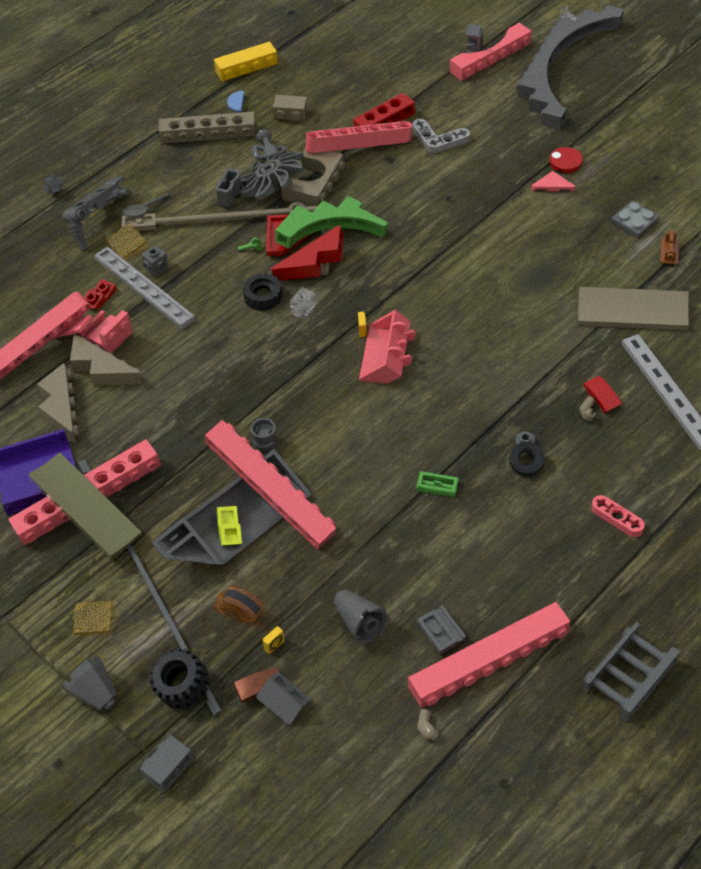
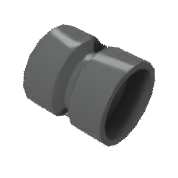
[251,418,278,454]

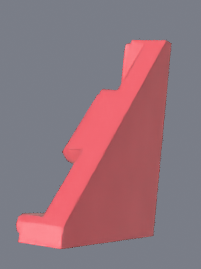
[531,171,575,192]

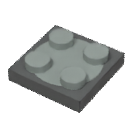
[611,200,660,238]

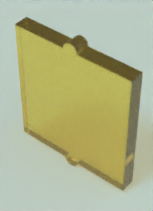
[106,223,146,259]
[72,600,113,635]

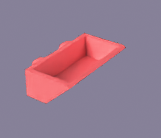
[359,310,416,383]

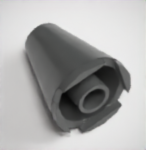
[334,589,389,644]

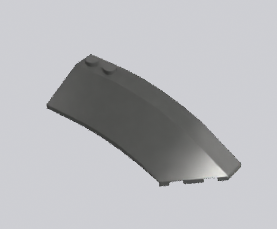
[151,449,311,565]

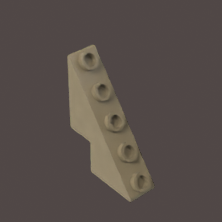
[70,334,142,386]
[37,363,79,443]

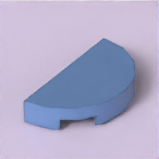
[227,91,245,113]

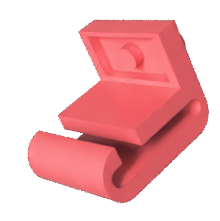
[77,310,133,353]

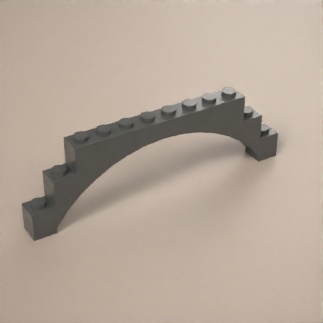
[517,5,624,130]

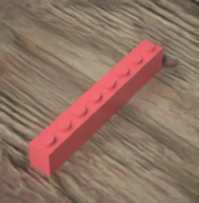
[205,420,336,550]
[408,602,570,708]

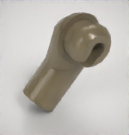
[579,396,596,421]

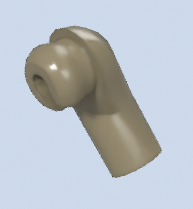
[417,709,439,741]

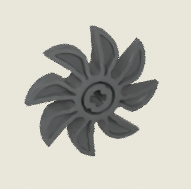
[238,149,304,200]

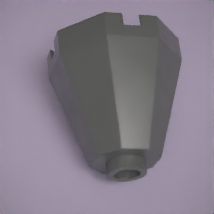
[63,655,117,711]

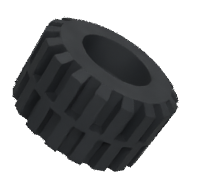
[149,648,209,709]

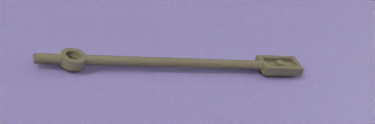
[121,202,318,232]

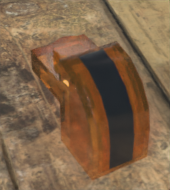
[213,585,264,622]

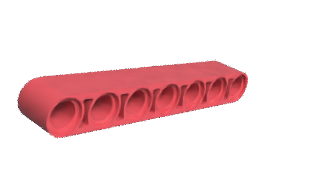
[306,121,412,153]
[0,292,91,379]

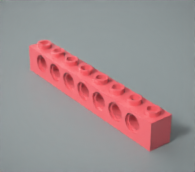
[8,439,161,546]

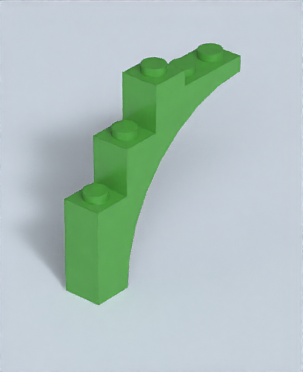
[275,196,388,249]

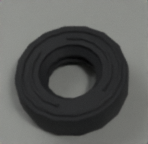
[509,441,545,477]

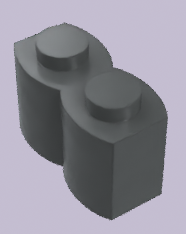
[216,168,242,207]

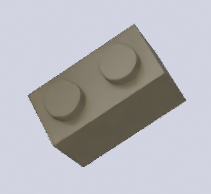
[273,95,308,121]

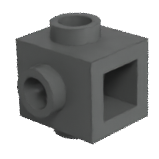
[141,245,169,277]

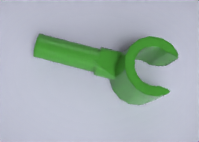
[238,238,263,251]

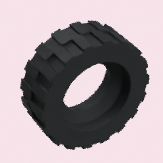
[243,273,282,311]

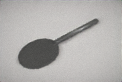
[123,193,170,217]

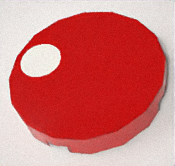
[549,147,583,173]

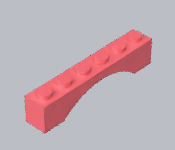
[450,23,531,81]

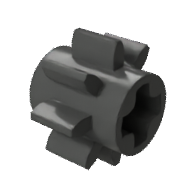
[43,174,64,195]

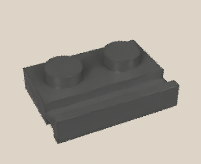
[417,605,466,655]

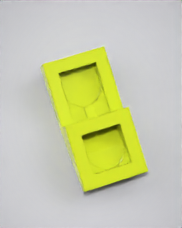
[216,506,242,546]

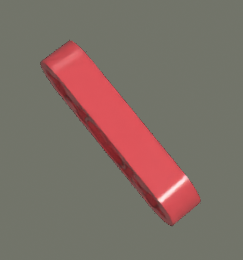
[591,495,645,537]

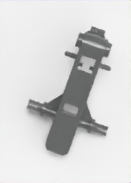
[62,176,131,250]

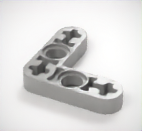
[413,119,470,153]

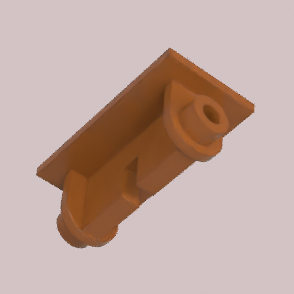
[660,231,679,265]

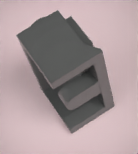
[465,24,483,53]

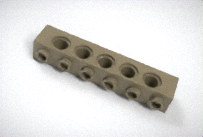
[159,112,256,144]

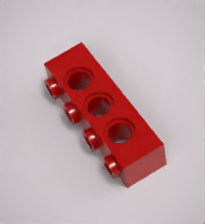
[353,93,415,127]

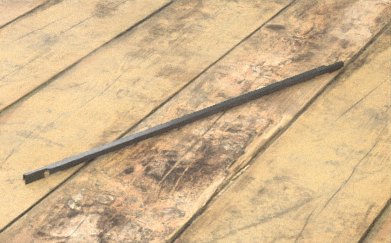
[78,459,221,715]

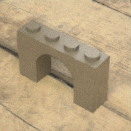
[281,148,345,206]

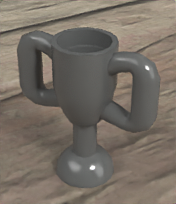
[251,129,289,161]

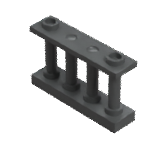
[583,622,680,722]

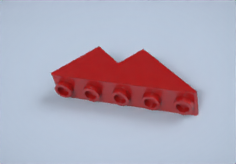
[271,226,344,281]

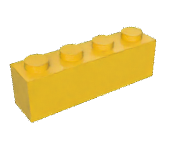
[214,42,278,82]

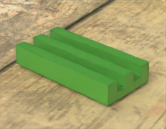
[416,471,459,497]

